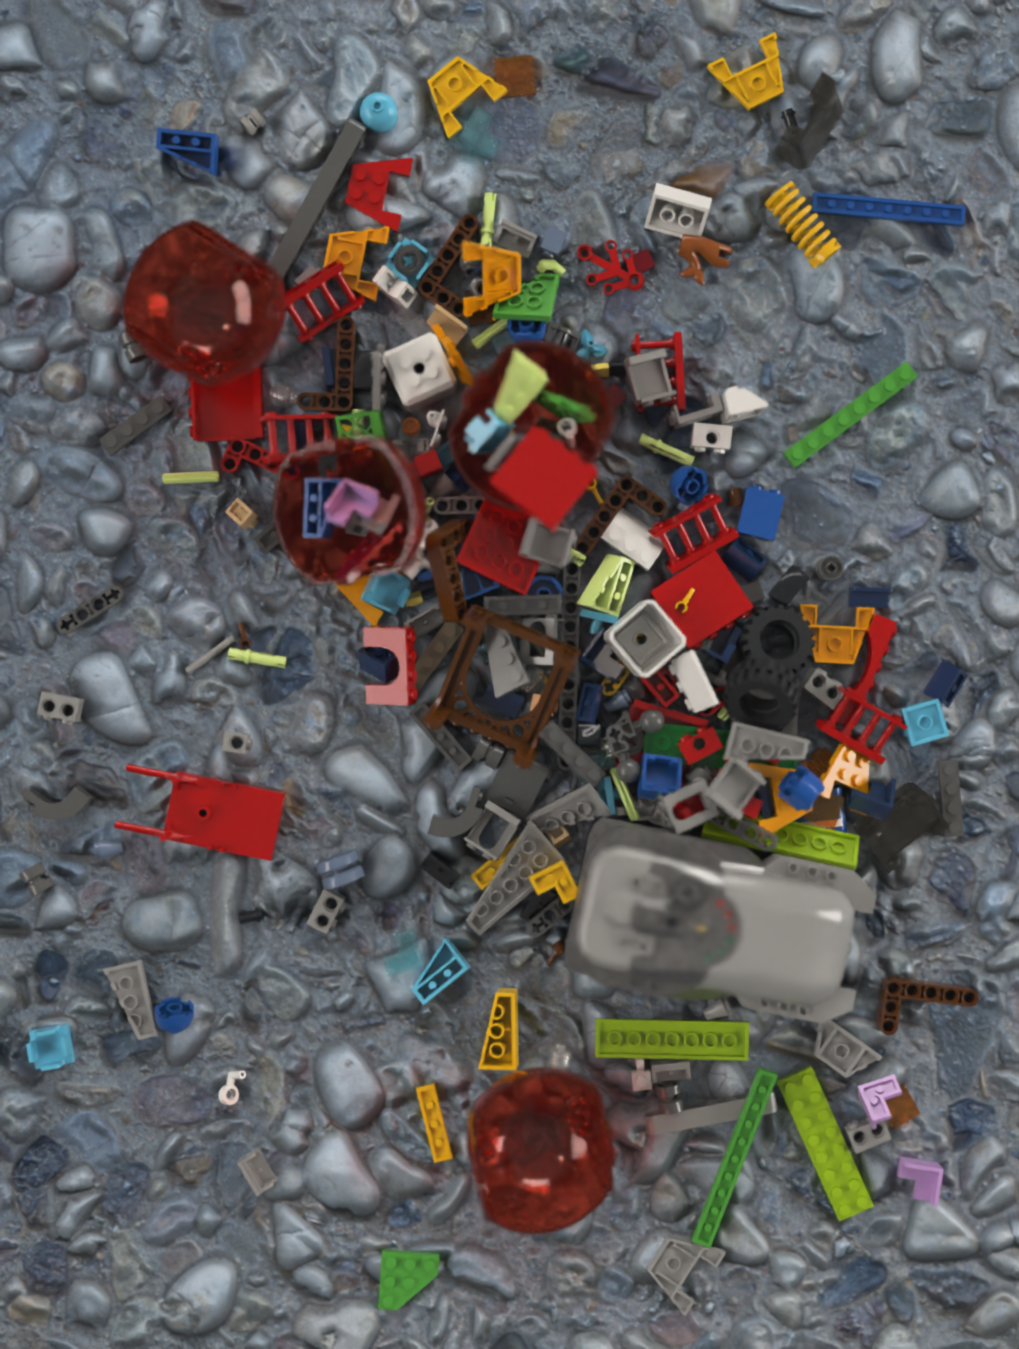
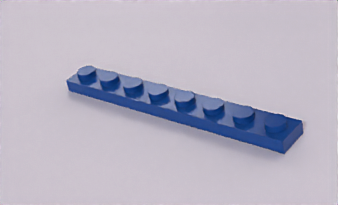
[810,192,966,227]

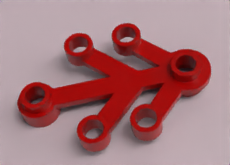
[577,240,645,296]

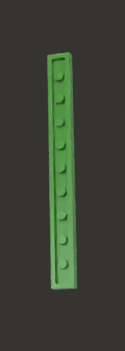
[691,1066,778,1248]

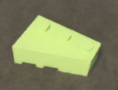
[493,349,548,425]
[576,554,635,617]

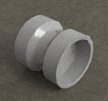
[239,108,266,136]

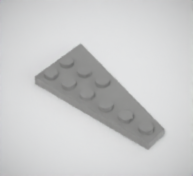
[466,819,567,936]

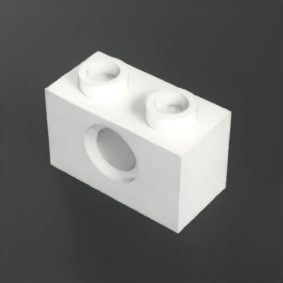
[690,422,733,454]

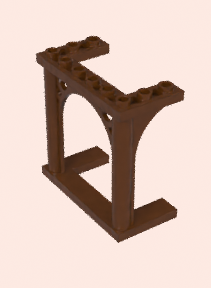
[421,604,582,769]

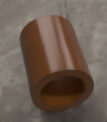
[727,487,743,507]

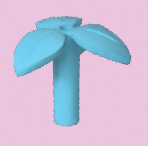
[576,329,608,363]

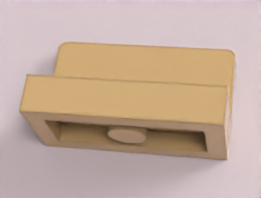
[426,304,468,346]

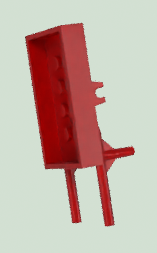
[114,764,287,861]

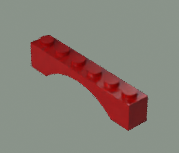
[827,614,897,727]

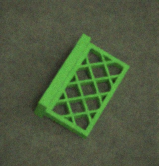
[335,408,396,489]

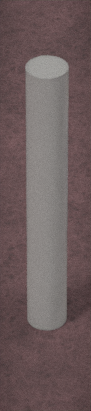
[185,635,236,675]

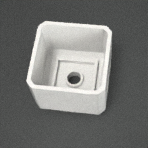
[383,332,457,413]
[603,600,686,677]

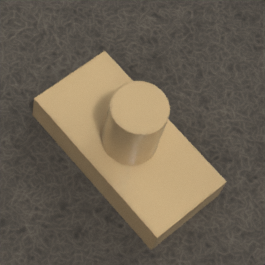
[225,497,258,530]

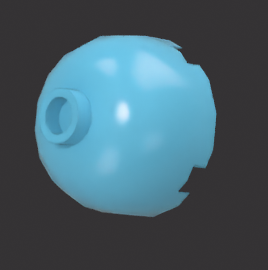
[360,92,398,134]

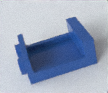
[735,485,785,542]

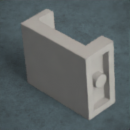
[624,348,677,408]
[518,516,577,569]
[703,757,766,820]

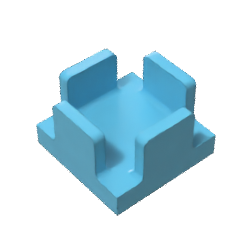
[385,237,435,291]
[464,408,515,454]
[360,564,411,615]
[900,698,949,746]
[26,1023,75,1071]

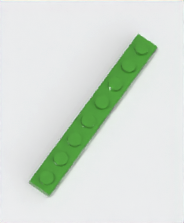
[783,361,918,468]

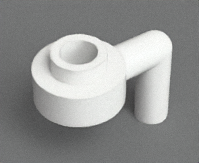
[557,417,577,448]
[219,1071,246,1105]

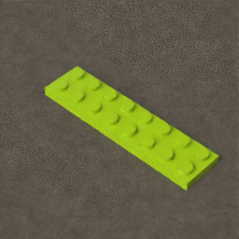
[701,810,860,870]
[595,1017,749,1061]
[776,1065,874,1222]

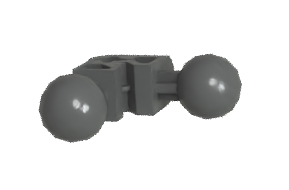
[600,709,664,783]

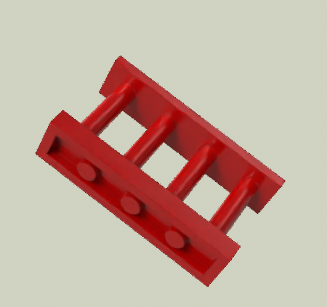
[273,258,366,343]
[631,332,686,414]
[258,411,343,465]
[648,493,740,574]
[815,686,907,765]

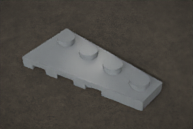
[525,783,611,833]

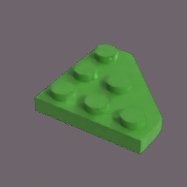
[493,273,560,322]
[532,388,596,423]
[378,1249,440,1310]

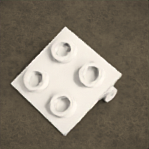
[426,409,448,450]

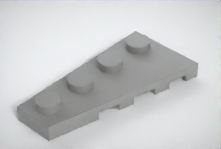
[484,623,531,698]
[723,721,810,760]
[102,959,159,1040]

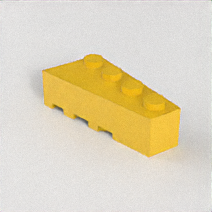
[478,988,519,1070]

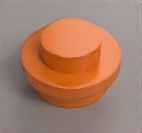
[402,417,421,436]

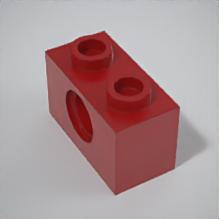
[412,449,443,480]
[676,725,723,765]

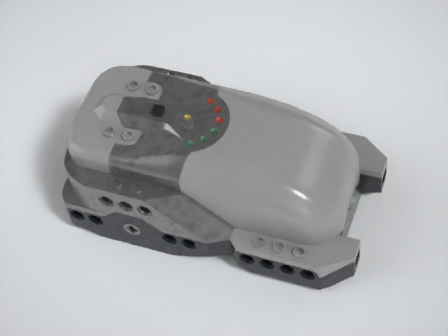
[564,815,877,1024]

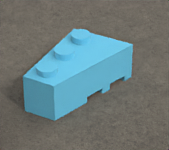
[412,937,471,1005]

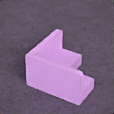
[324,478,381,527]
[858,1075,902,1129]
[897,1156,944,1207]

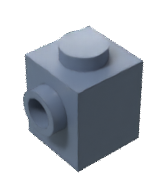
[538,226,567,259]

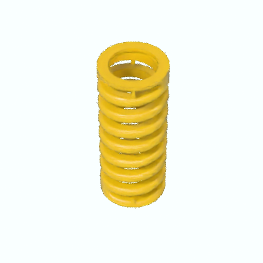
[764,181,842,269]

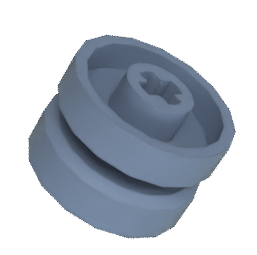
[316,849,365,890]

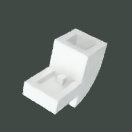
[372,265,418,309]

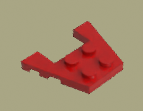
[345,158,413,233]

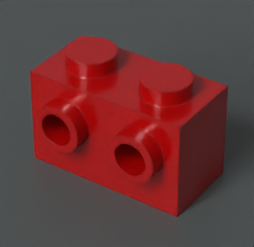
[639,667,680,708]

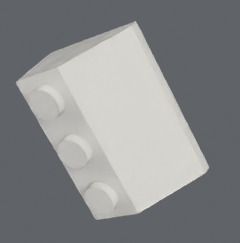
[644,183,712,238]
[720,386,768,424]
[600,507,664,572]
[667,650,719,713]

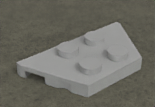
[814,1020,883,1078]

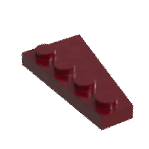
[333,522,404,586]

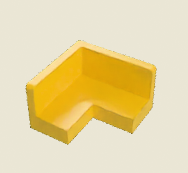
[528,859,577,904]

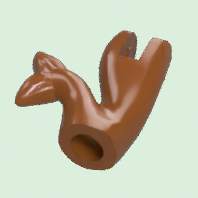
[678,234,733,285]

